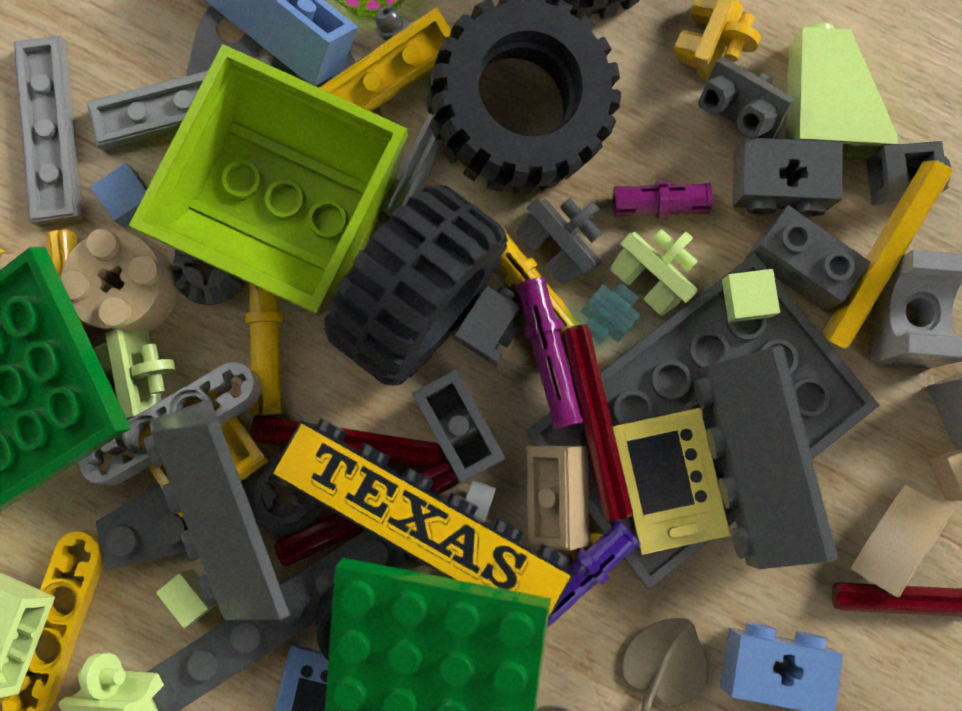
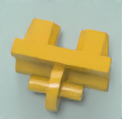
[674,0,761,82]

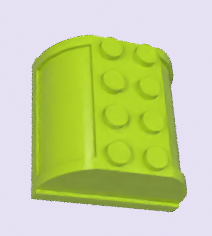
[129,44,408,316]

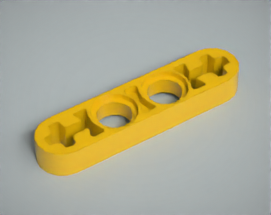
[1,530,104,711]

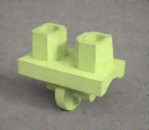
[610,229,698,316]
[94,329,176,419]
[58,653,164,711]

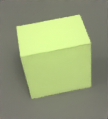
[722,269,780,323]
[156,569,218,628]

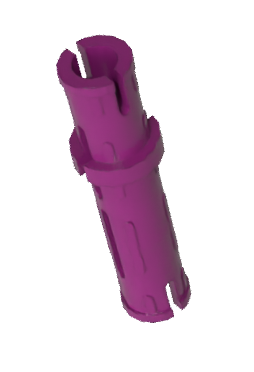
[515,277,584,430]

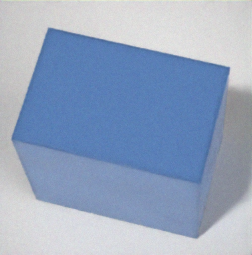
[90,163,148,228]

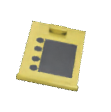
[613,408,731,555]

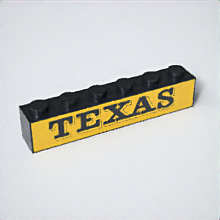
[270,418,574,622]

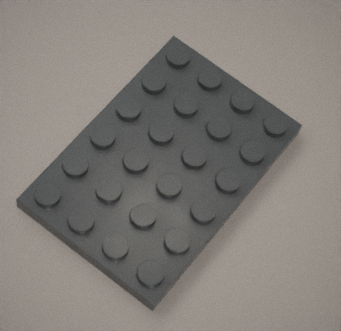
[525,253,880,590]

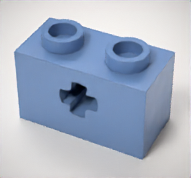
[720,622,843,711]

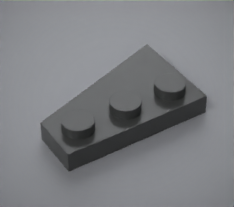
[96,480,245,570]

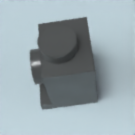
[866,141,951,205]
[455,286,523,366]

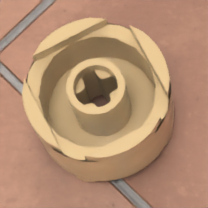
[60,229,177,333]

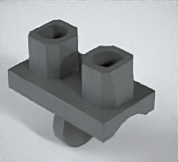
[698,57,796,139]
[516,198,602,284]

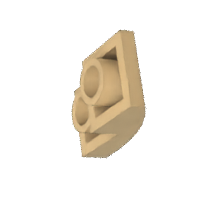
[850,485,953,597]

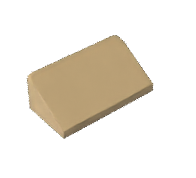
[526,446,590,551]

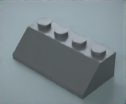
[694,345,839,569]
[144,399,290,620]

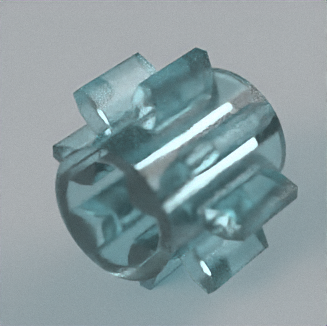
[580,283,641,343]

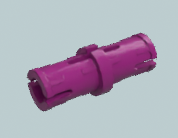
[612,181,713,219]

